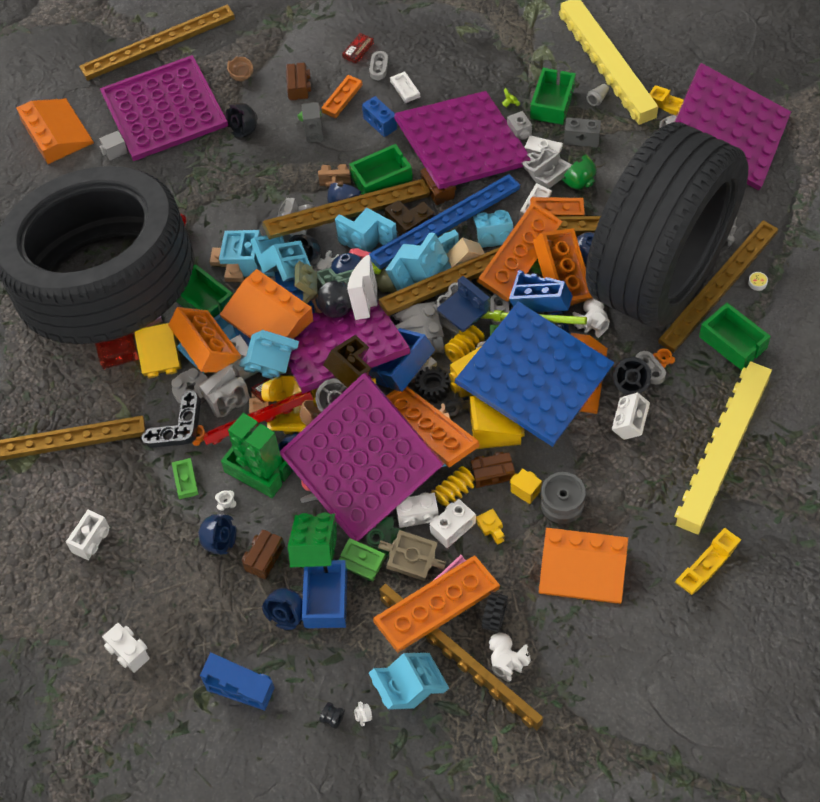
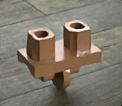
[318,164,351,187]

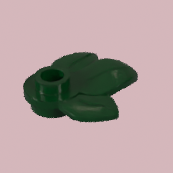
[366,517,402,557]

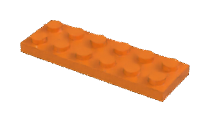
[477,202,563,302]
[386,386,480,468]
[373,555,500,653]

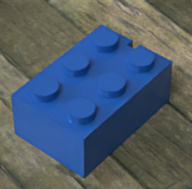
[369,328,435,392]
[302,560,347,628]

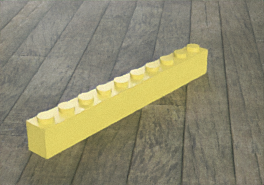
[559,0,658,125]
[674,361,772,535]

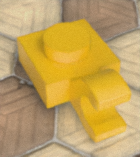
[476,509,504,545]

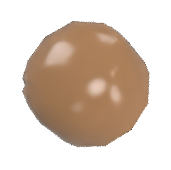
[227,56,253,82]
[300,400,321,425]

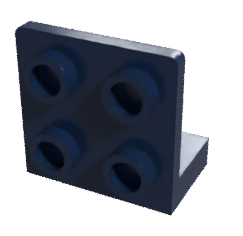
[437,276,490,332]

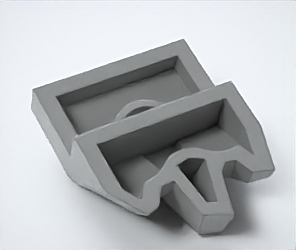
[522,148,572,189]
[393,302,444,339]

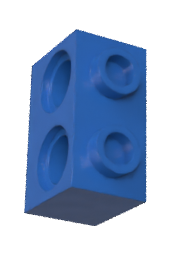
[362,96,398,137]

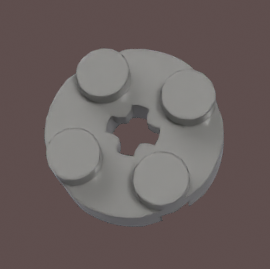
[171,368,208,404]

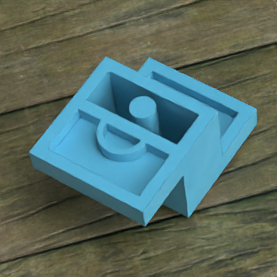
[335,208,397,252]
[219,230,277,277]
[386,233,449,291]
[250,235,311,282]
[239,330,299,379]
[369,653,449,709]

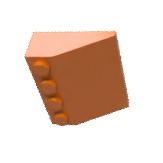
[16,99,94,164]
[220,269,313,339]
[539,528,628,604]

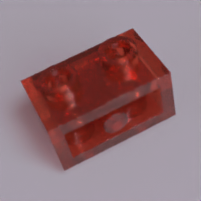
[95,333,139,369]

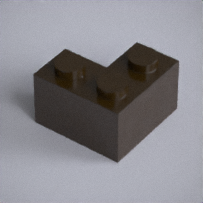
[384,200,435,236]
[323,335,372,388]

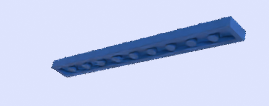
[369,174,520,270]

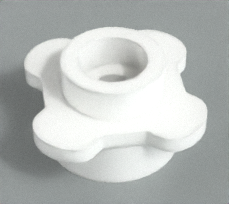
[215,490,236,511]
[354,701,372,727]

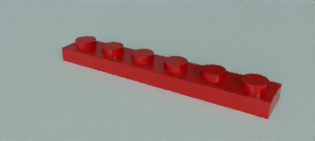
[203,390,314,445]

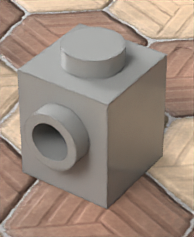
[507,111,532,141]
[99,131,128,161]

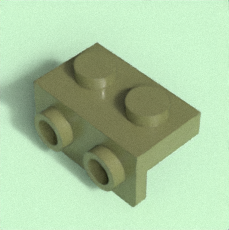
[295,261,318,304]

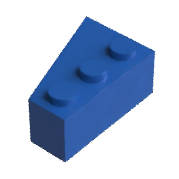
[509,270,573,312]
[200,652,275,711]

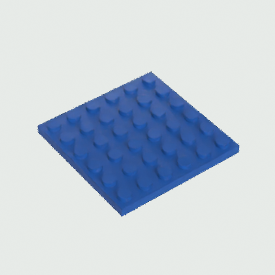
[454,301,615,447]

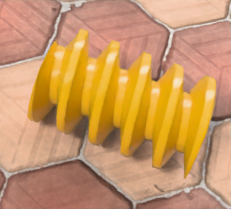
[444,325,485,362]
[431,466,474,507]

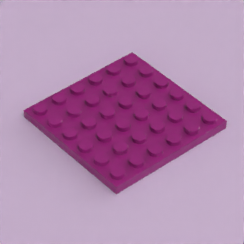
[100,55,228,161]
[674,63,791,190]
[394,91,531,189]
[288,300,411,394]
[280,373,444,542]

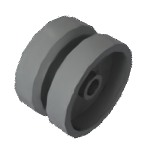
[541,472,586,524]

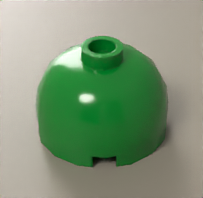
[562,154,597,190]

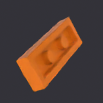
[321,75,363,118]
[530,197,585,217]

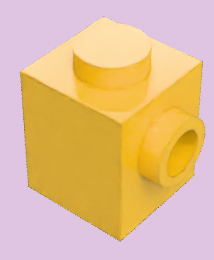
[510,469,542,504]

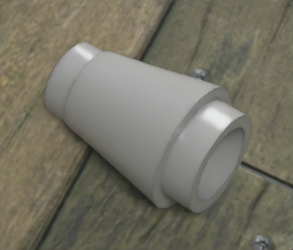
[587,84,609,106]

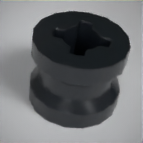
[319,702,345,729]

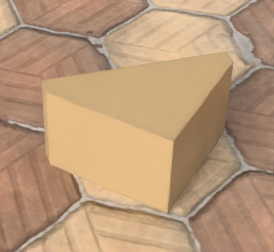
[447,238,485,268]

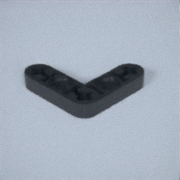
[142,390,201,448]

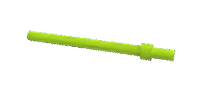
[481,310,587,325]

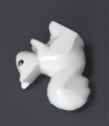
[572,298,610,338]
[489,633,531,682]

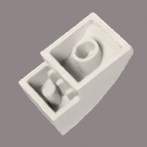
[347,255,377,320]

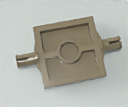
[378,530,446,581]

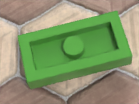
[172,458,199,500]

